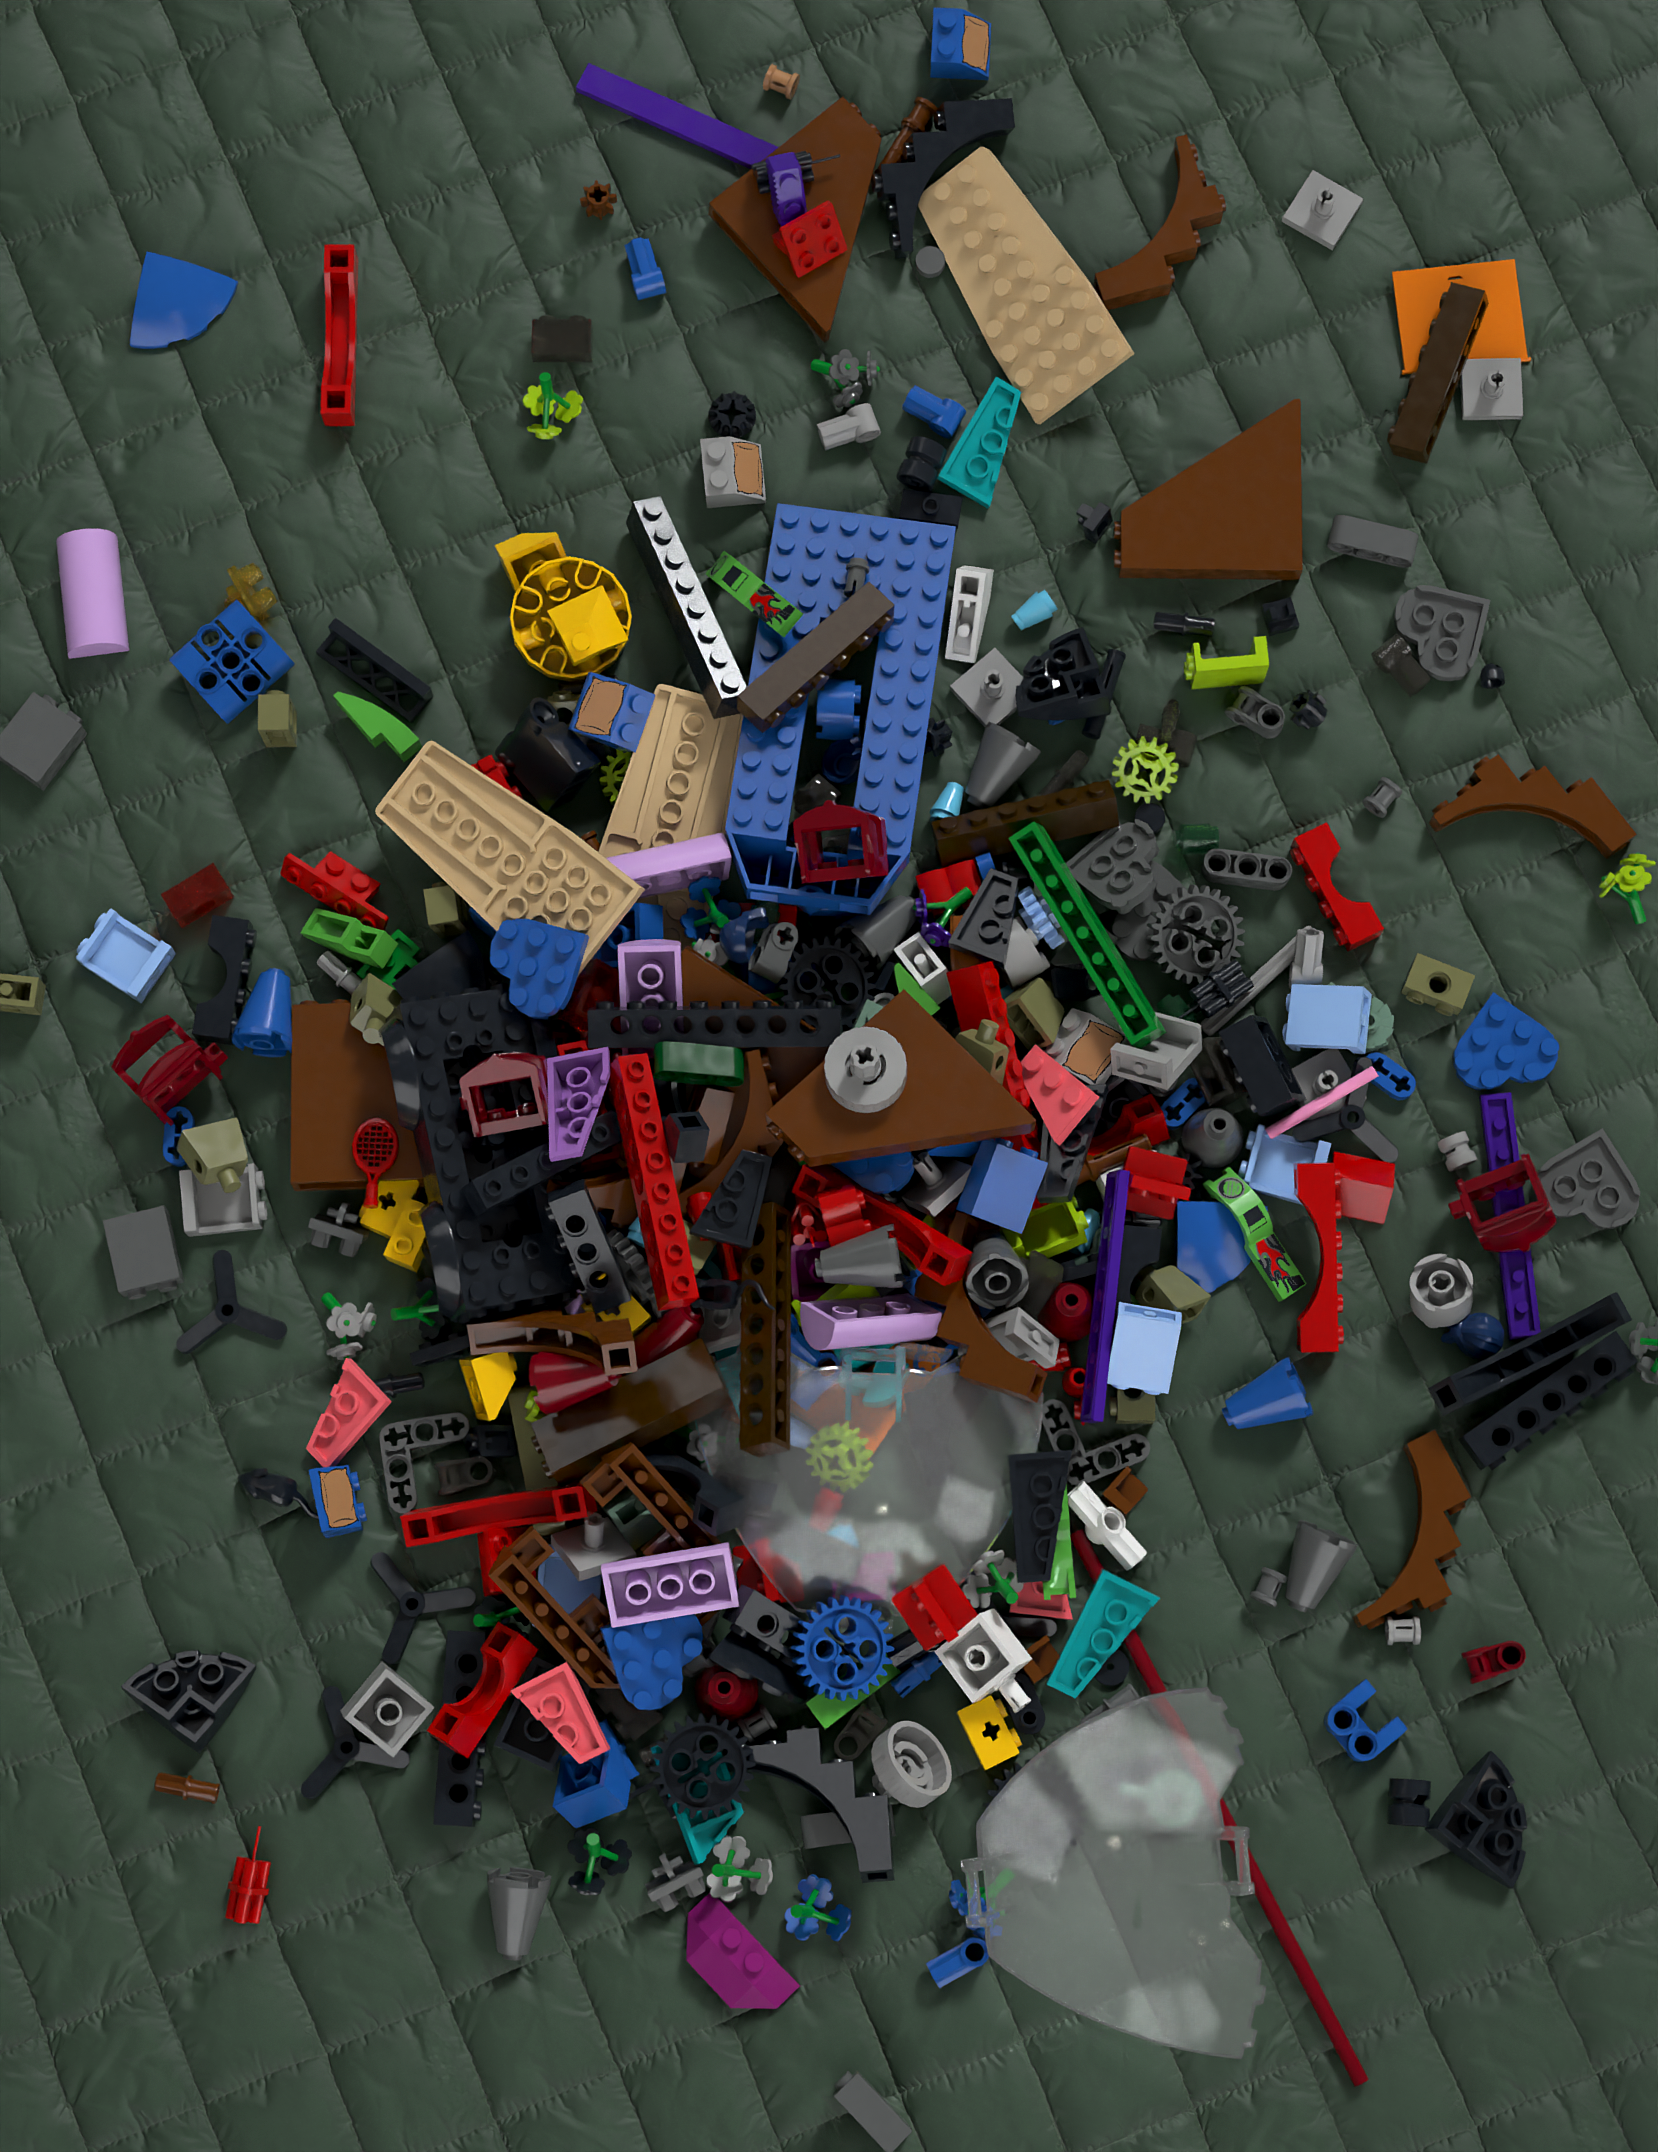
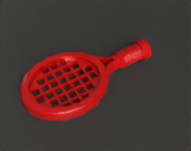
[352,1117,399,1209]

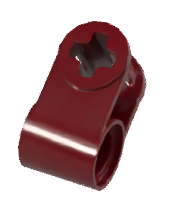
[1461,1641,1526,1684]

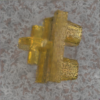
[223,563,278,621]

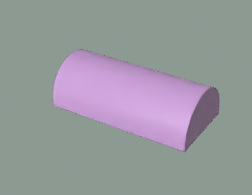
[56,529,129,659]
[606,832,732,899]
[618,939,684,1059]
[800,1293,942,1350]
[601,1542,739,1628]

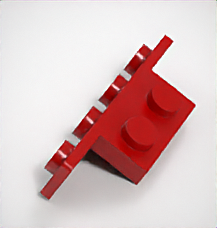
[280,851,389,931]

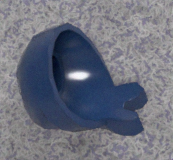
[821,736,863,785]
[719,908,769,964]
[1441,1313,1504,1360]

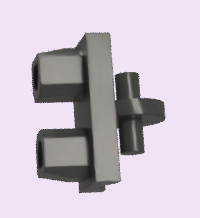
[308,1202,370,1257]
[645,1853,706,1912]

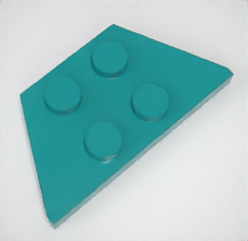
[650,1745,744,1865]

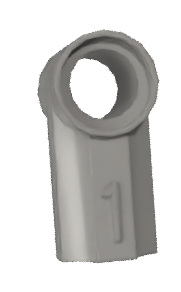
[817,403,881,450]
[1289,928,1324,989]

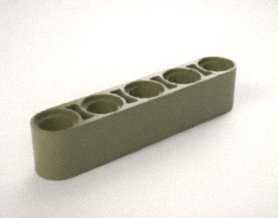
[508,1383,567,1537]

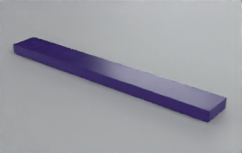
[576,63,778,169]
[1479,1092,1541,1341]
[1080,1170,1130,1423]

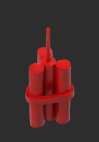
[791,1194,827,1247]
[225,1826,271,1924]

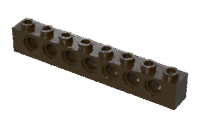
[739,1202,791,1458]

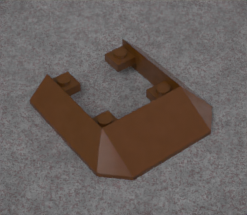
[488,1442,734,1688]

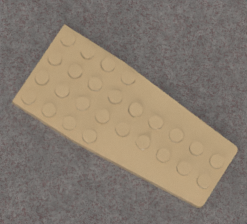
[918,147,1135,424]
[598,684,743,953]
[375,741,645,977]

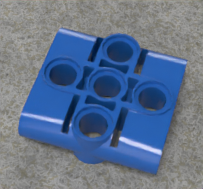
[169,599,295,724]

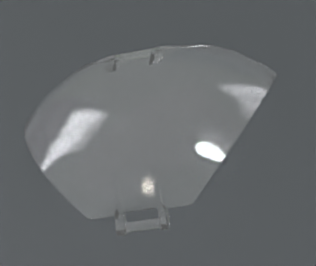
[695,1346,1044,1633]
[961,1687,1266,2059]

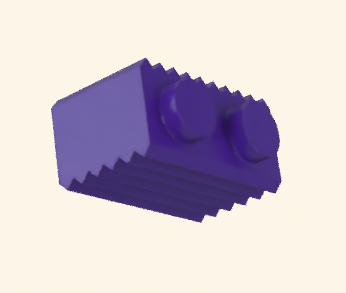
[765,152,807,226]

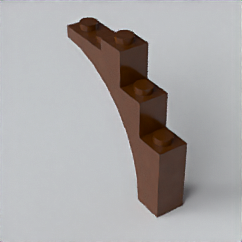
[1093,134,1226,310]
[1429,754,1637,859]
[678,1047,783,1224]
[546,1084,735,1229]
[914,1211,1048,1403]
[467,1305,638,1376]
[1352,1430,1471,1630]

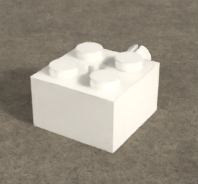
[934,1608,1032,1713]

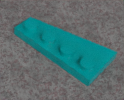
[1046,1569,1160,1698]

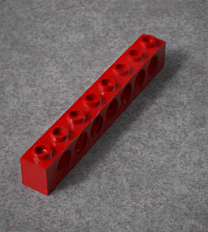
[609,1053,699,1311]

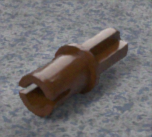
[155,1772,220,1804]

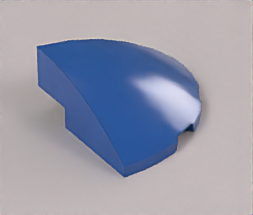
[130,252,238,349]
[1175,1201,1268,1293]

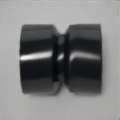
[896,436,947,492]
[1387,1778,1431,1827]

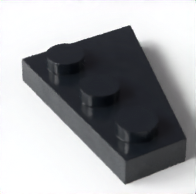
[948,868,1019,969]

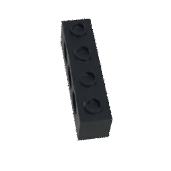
[545,1179,631,1314]
[722,1584,849,1677]

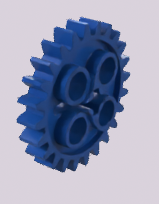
[791,1595,894,1701]

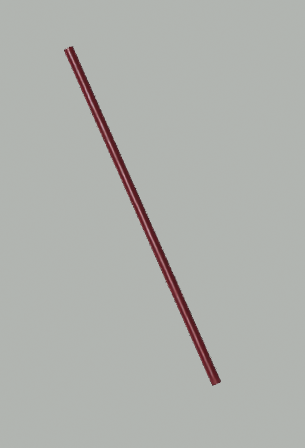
[1070,1529,1369,2087]

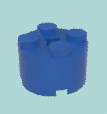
[816,678,861,740]

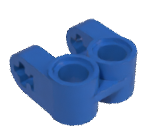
[1324,1679,1408,1762]

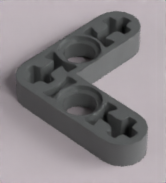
[1039,1399,1150,1487]
[379,1413,471,1514]

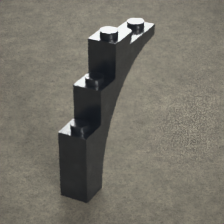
[871,98,1015,259]
[1428,1292,1632,1416]
[724,1725,895,1883]

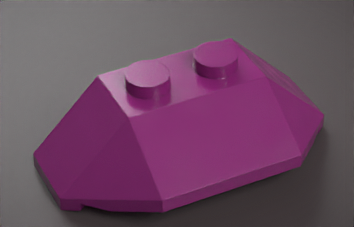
[686,1893,800,2009]

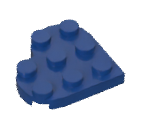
[490,919,589,1019]
[1453,992,1559,1091]
[831,1151,915,1195]
[600,1614,703,1710]

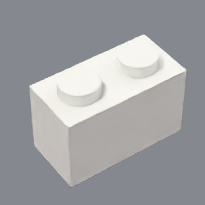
[894,932,952,1005]

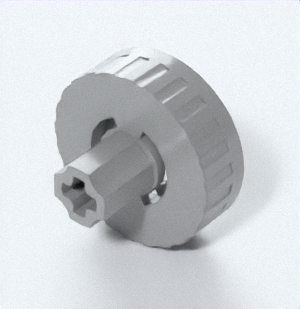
[824,1027,907,1113]
[871,1721,952,1808]

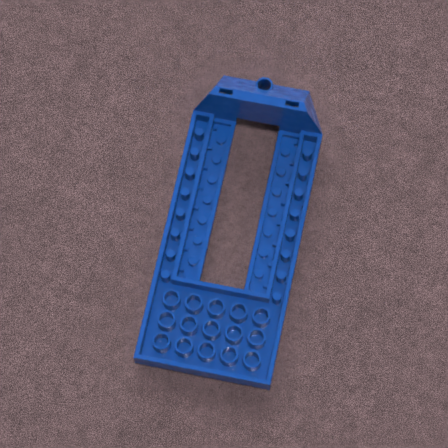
[725,503,956,915]

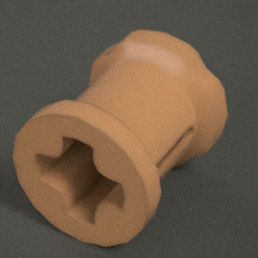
[763,64,800,100]

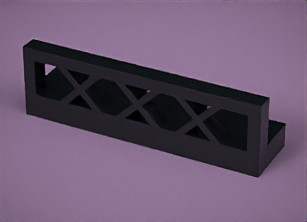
[316,617,433,724]

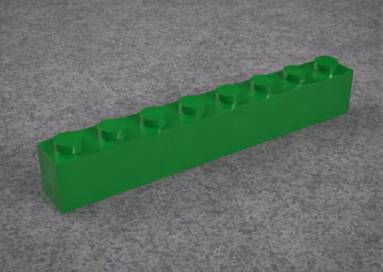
[1008,822,1167,1049]

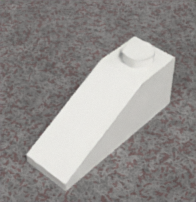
[945,565,994,663]

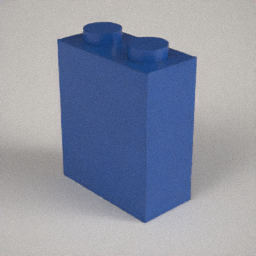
[956,1138,1048,1234]

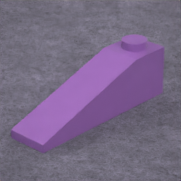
[547,1047,610,1162]

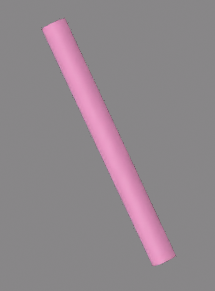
[1265,1066,1378,1139]

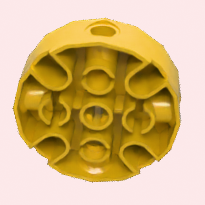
[510,556,632,682]

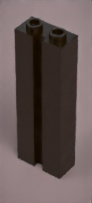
[531,1338,732,1487]

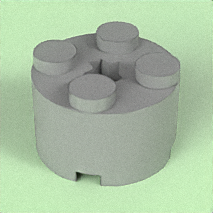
[994,916,1050,990]
[1409,1254,1473,1328]

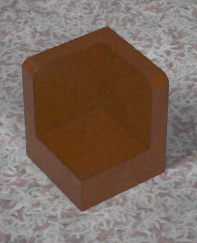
[1100,1466,1148,1517]
[1021,1635,1059,1684]

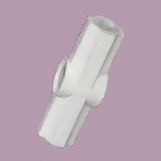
[1067,1481,1147,1571]

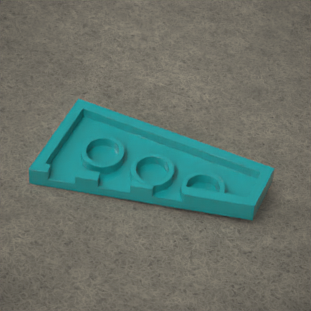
[937,377,1021,509]

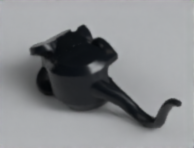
[691,1278,775,1311]
[237,1468,319,1519]

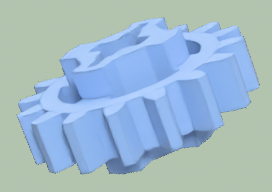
[1018,886,1065,949]

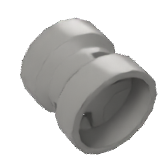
[1437,1131,1478,1172]

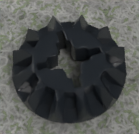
[708,391,756,438]

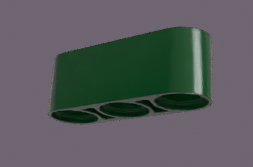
[653,1041,744,1087]

